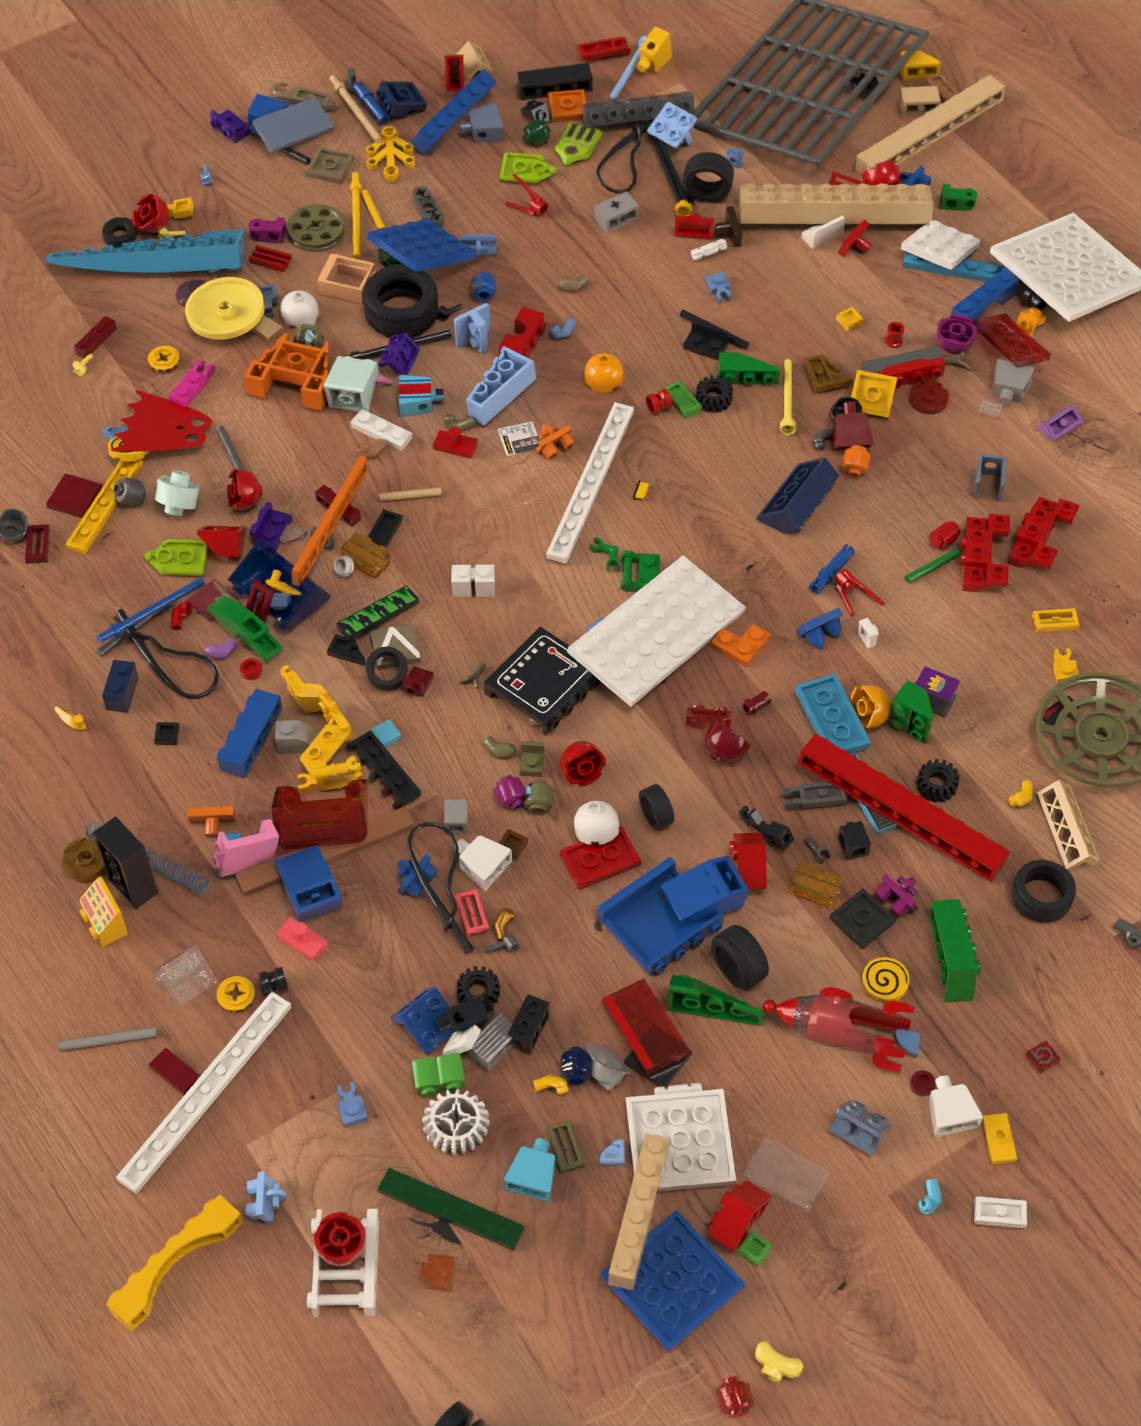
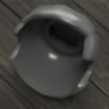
[0,509,28,543]

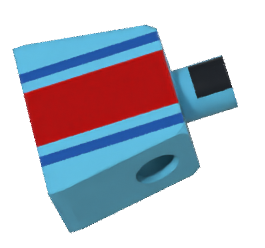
[399,375,444,417]

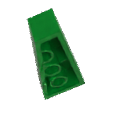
[930,899,981,1003]

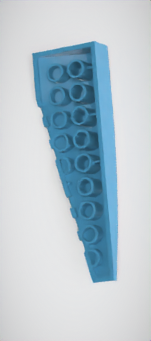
[46,229,246,273]

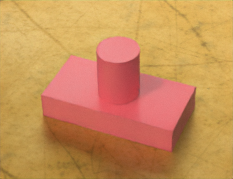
[276,917,328,962]

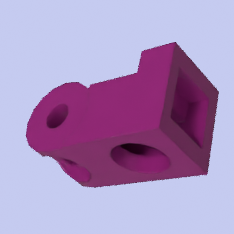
[248,217,287,244]

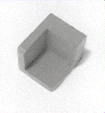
[444,799,468,835]

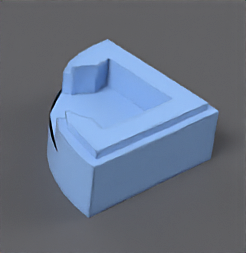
[600,1139,625,1166]

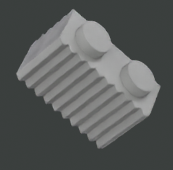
[467,1013,519,1071]

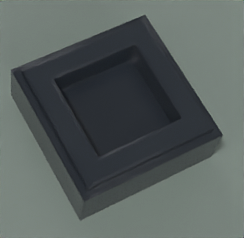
[154,722,180,745]

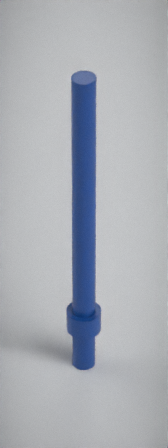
[96,577,205,643]

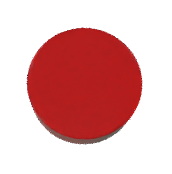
[240,658,262,680]

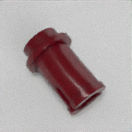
[742,691,771,715]

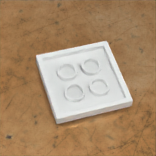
[901,220,981,270]

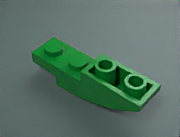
[207,596,283,663]

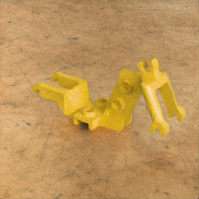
[280,665,368,793]

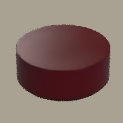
[910,1070,936,1096]

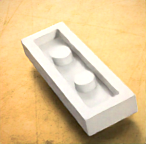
[350,409,413,451]

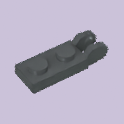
[781,782,847,811]

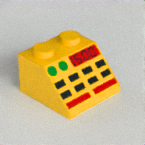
[79,876,128,947]

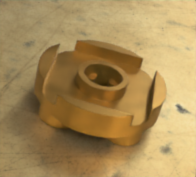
[62,837,105,883]

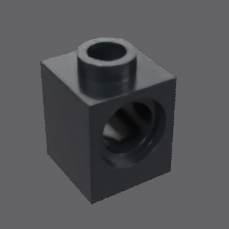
[838,821,871,861]

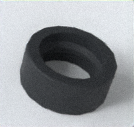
[366,646,408,691]
[638,784,675,830]

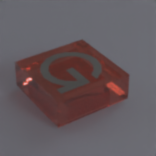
[1026,1040,1061,1074]

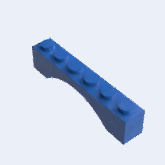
[410,69,497,155]

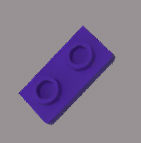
[210,109,251,143]
[378,333,420,377]
[250,502,293,551]

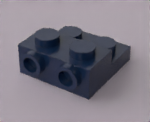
[376,81,427,117]

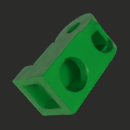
[940,184,978,211]

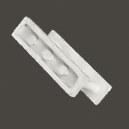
[307,1209,379,1317]

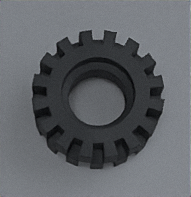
[696,375,733,413]
[917,759,959,803]
[457,966,500,1007]

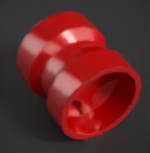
[646,389,673,414]

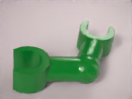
[590,537,621,572]

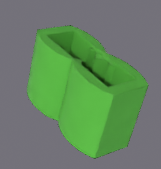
[412,1053,466,1098]

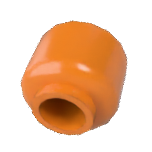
[842,445,871,478]

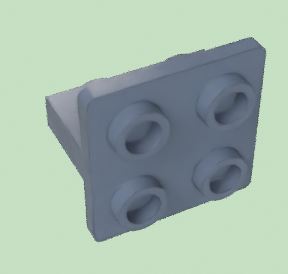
[829,1100,891,1156]

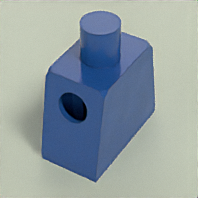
[247,93,288,135]

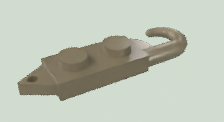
[271,82,339,111]

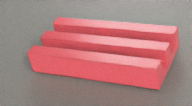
[455,889,490,938]

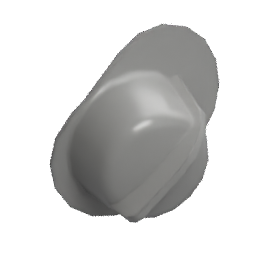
[586,1043,631,1090]

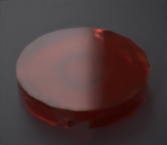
[909,380,949,414]

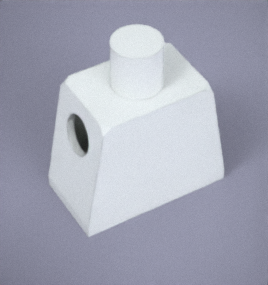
[457,836,512,892]
[929,1076,983,1137]

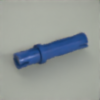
[353,82,390,125]
[809,544,855,594]

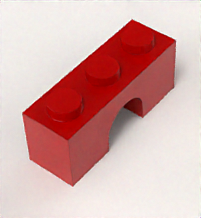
[499,306,546,358]

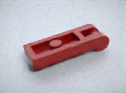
[578,36,631,62]

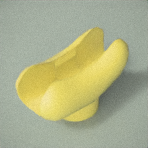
[755,1341,803,1383]

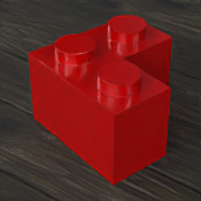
[729,832,767,890]
[708,1180,772,1251]

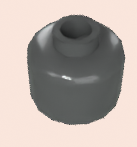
[113,477,146,506]

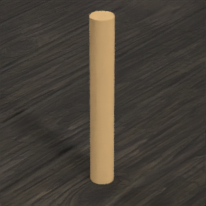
[379,487,442,501]

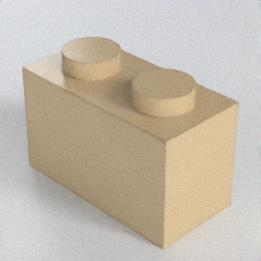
[899,86,940,117]

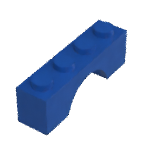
[951,269,1019,326]

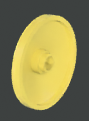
[185,277,265,340]

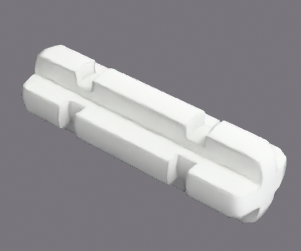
[691,239,727,261]
[654,1083,702,1095]

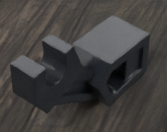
[739,806,794,850]

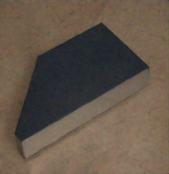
[327,634,366,666]

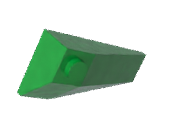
[667,974,764,1026]

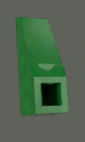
[718,352,780,385]

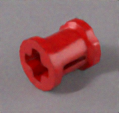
[885,322,905,348]

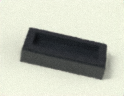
[366,509,403,550]

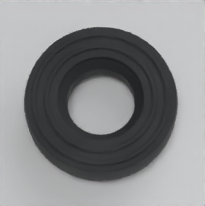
[102,217,137,248]

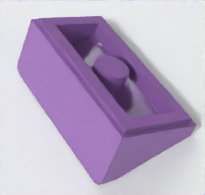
[1037,404,1083,441]

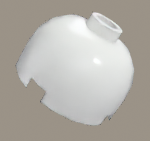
[280,290,320,329]
[574,801,620,845]

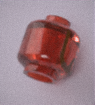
[716,1376,753,1418]

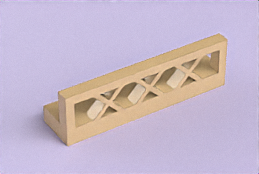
[1037,780,1101,871]

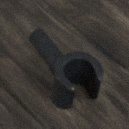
[438,304,463,321]

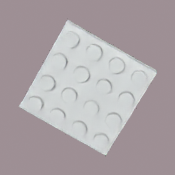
[626,1089,736,1192]

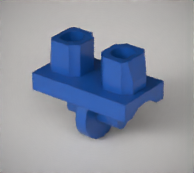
[900,166,932,186]
[397,854,438,898]

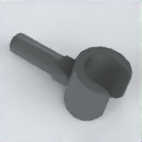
[804,837,831,863]
[485,935,520,953]

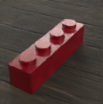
[74,316,117,359]
[315,485,361,527]

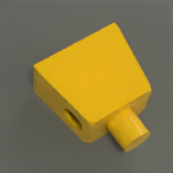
[637,26,672,73]

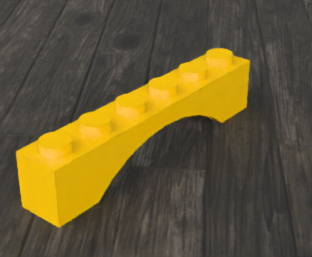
[106,1194,244,1332]

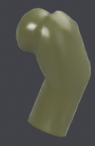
[444,414,475,431]
[483,736,517,758]

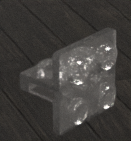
[155,944,217,1008]

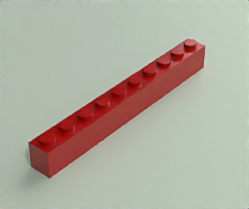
[798,733,1010,883]

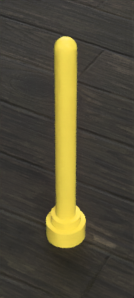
[780,359,796,436]

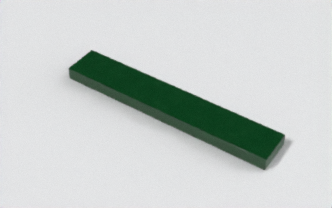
[378,1168,525,1251]

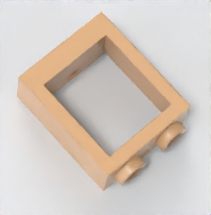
[317,254,376,304]

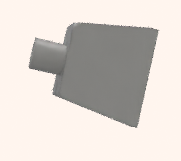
[992,359,1035,406]

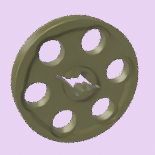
[287,204,345,251]

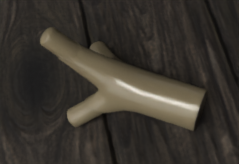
[943,352,971,371]
[214,581,242,605]
[459,661,486,688]

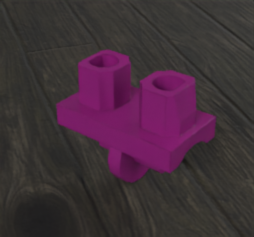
[876,874,918,917]

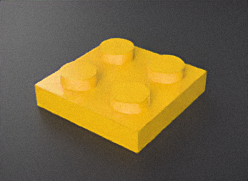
[852,370,898,418]

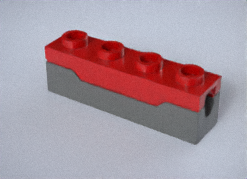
[861,346,946,387]

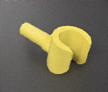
[158,227,186,239]
[73,354,93,376]

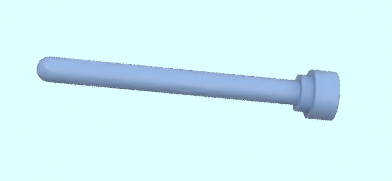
[610,36,647,100]

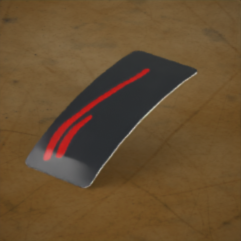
[1042,696,1080,726]

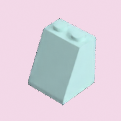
[324,356,379,412]

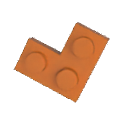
[711,624,771,668]

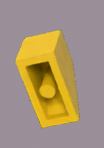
[900,50,941,80]

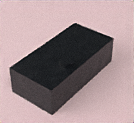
[93,816,158,909]

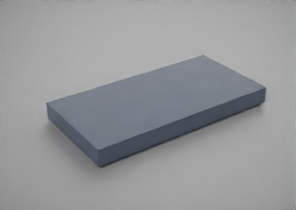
[252,97,334,153]

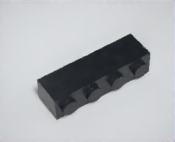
[517,63,593,101]

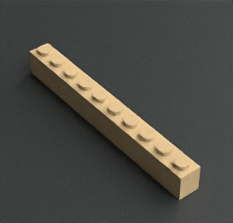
[855,75,1006,175]

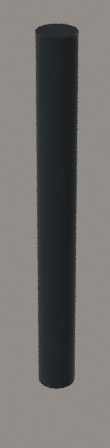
[680,309,750,350]

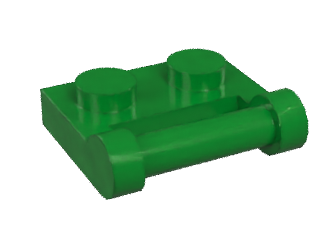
[621,550,660,592]

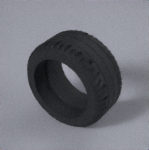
[683,152,734,202]
[1012,859,1076,923]
[711,925,769,990]

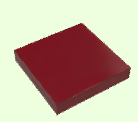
[46,473,103,518]

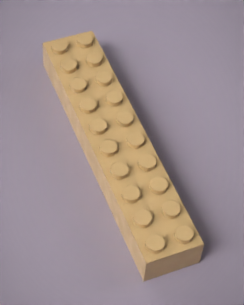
[738,183,933,224]

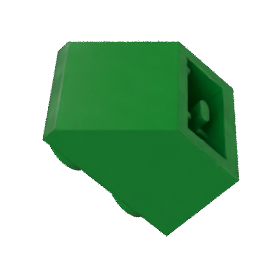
[888,680,934,744]

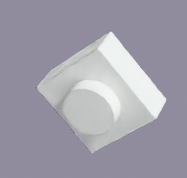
[858,618,879,649]

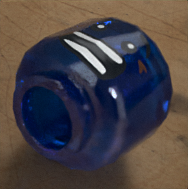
[560,1047,592,1085]

